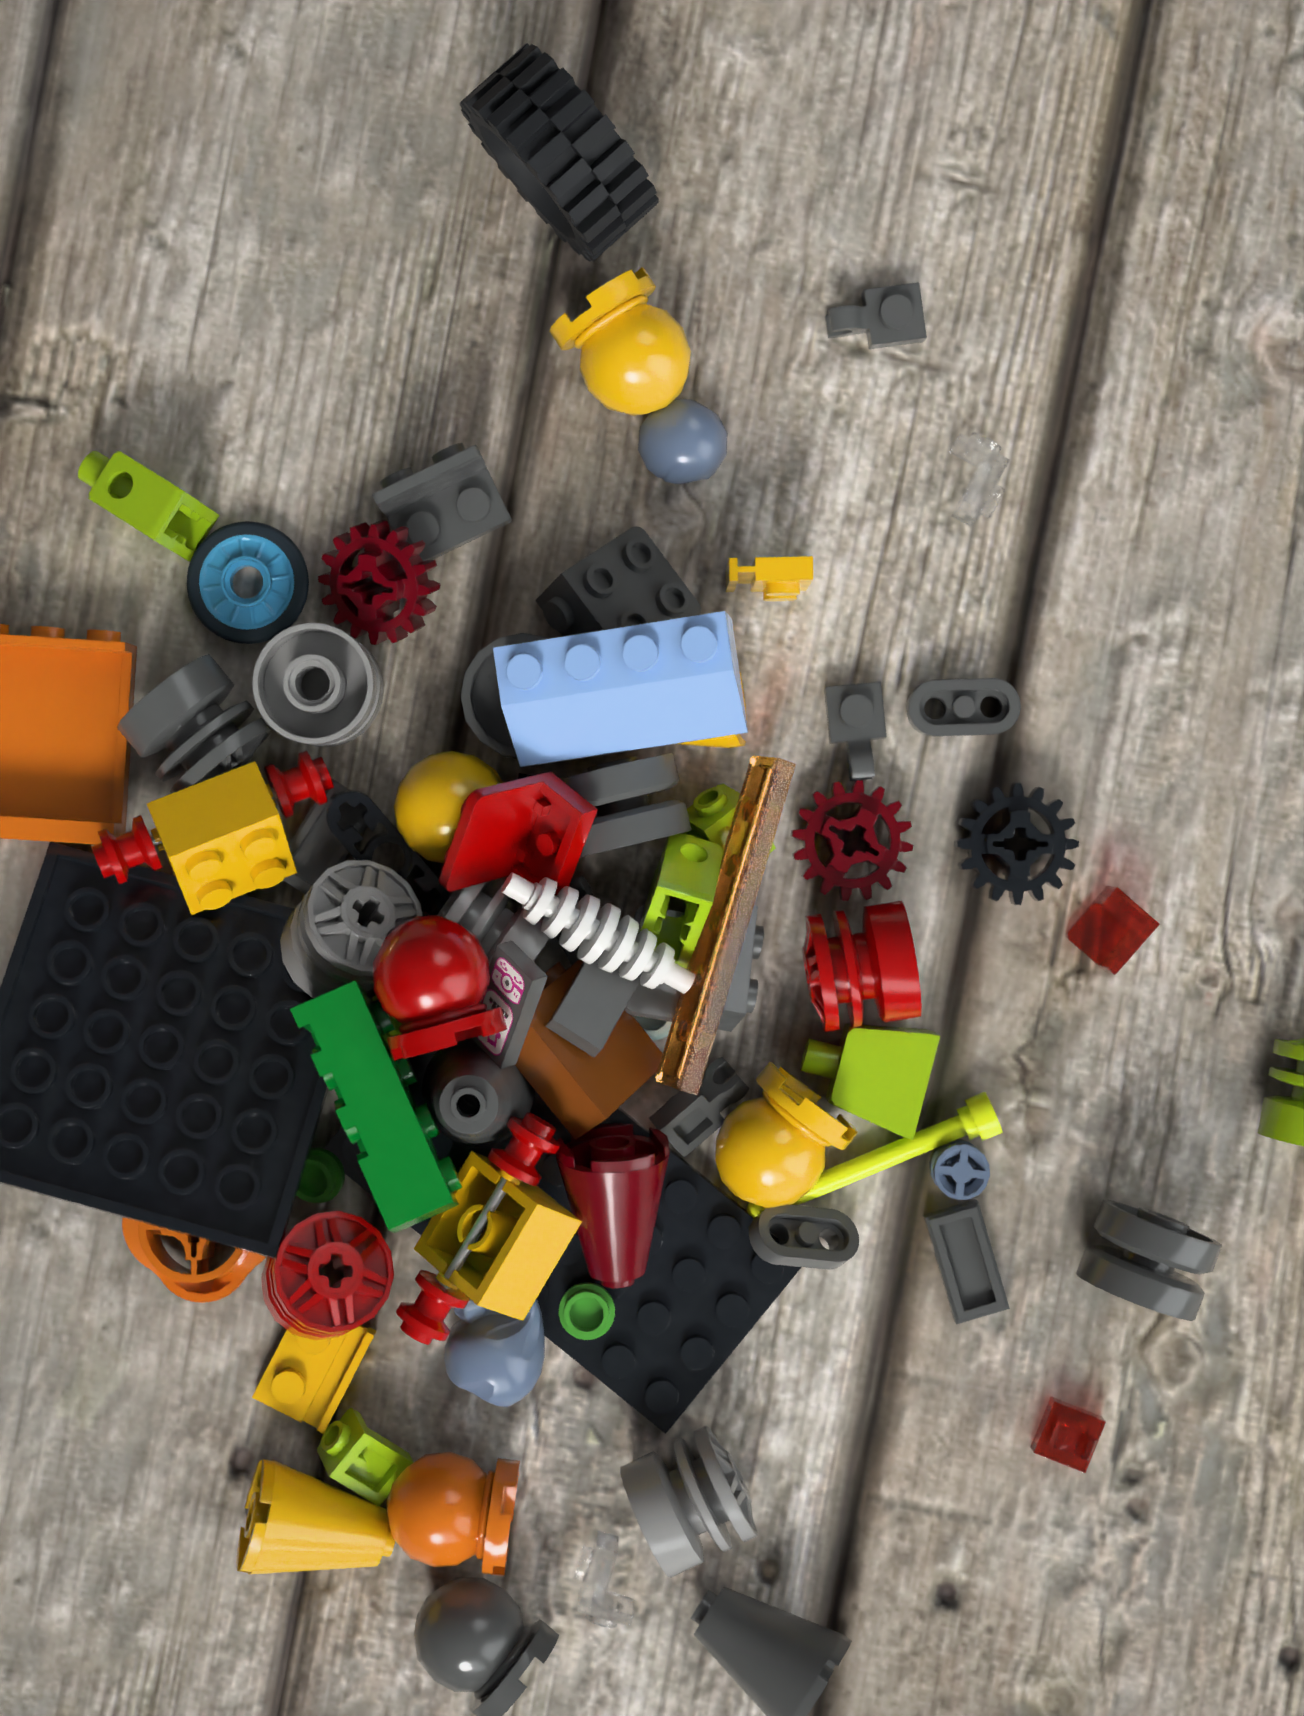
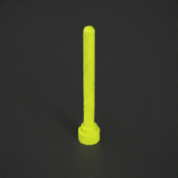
[747,1092,1003,1218]

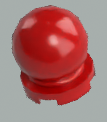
[373,915,507,1061]

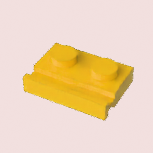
[725,556,813,601]
[252,1325,377,1434]

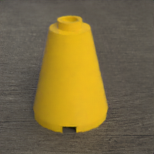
[236,1459,395,1575]

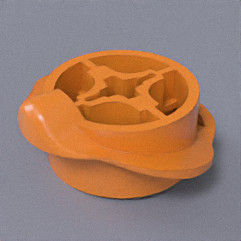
[122,1217,266,1303]

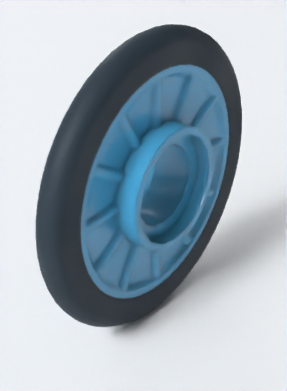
[186,521,309,644]

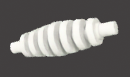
[501,872,695,994]

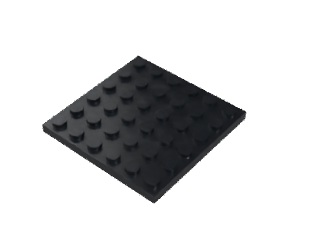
[0,842,329,1259]

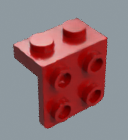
[439,772,598,896]

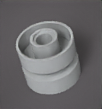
[252,623,384,747]

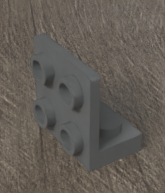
[372,443,512,561]

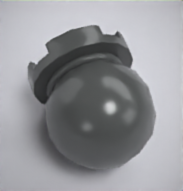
[414,1577,559,1716]

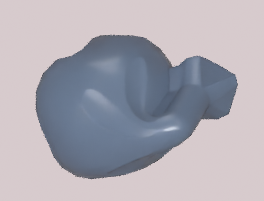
[444,1298,545,1407]

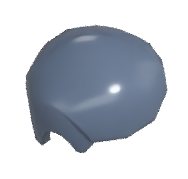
[638,399,728,484]

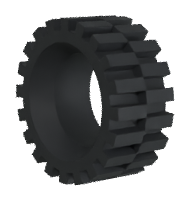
[460,43,659,261]

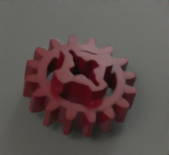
[318,520,440,645]
[790,780,913,901]

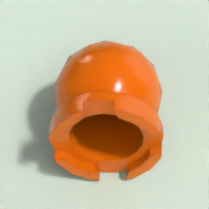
[386,1452,520,1576]

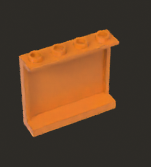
[0,624,137,845]

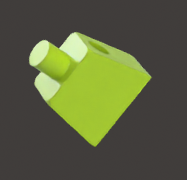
[78,450,220,562]
[637,829,724,969]
[800,1023,940,1140]

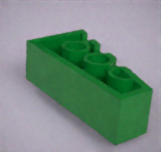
[290,980,463,1233]

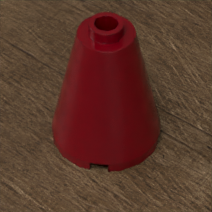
[556,1123,670,1288]

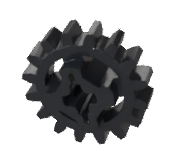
[954,783,1079,905]

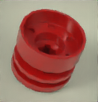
[802,901,922,1032]
[261,1211,394,1341]

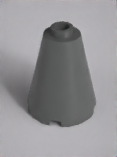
[422,1038,534,1147]
[690,1587,852,1716]

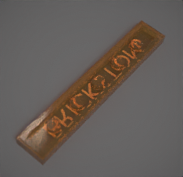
[655,756,796,1096]

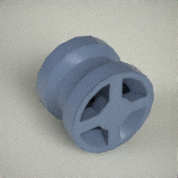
[929,1139,990,1200]

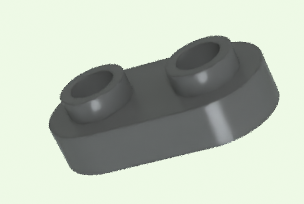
[906,678,1021,737]
[749,1205,859,1270]

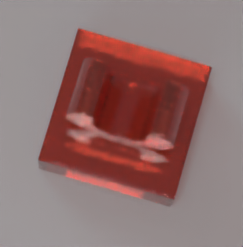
[1030,1396,1106,1473]

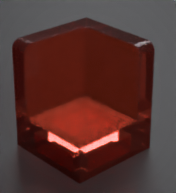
[1065,886,1160,975]

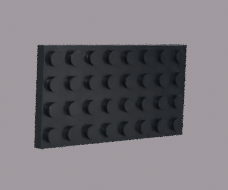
[324,1050,802,1434]

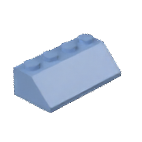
[493,611,748,767]

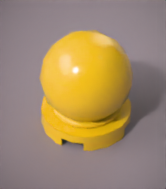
[549,267,691,416]
[394,751,504,864]
[715,1062,858,1208]

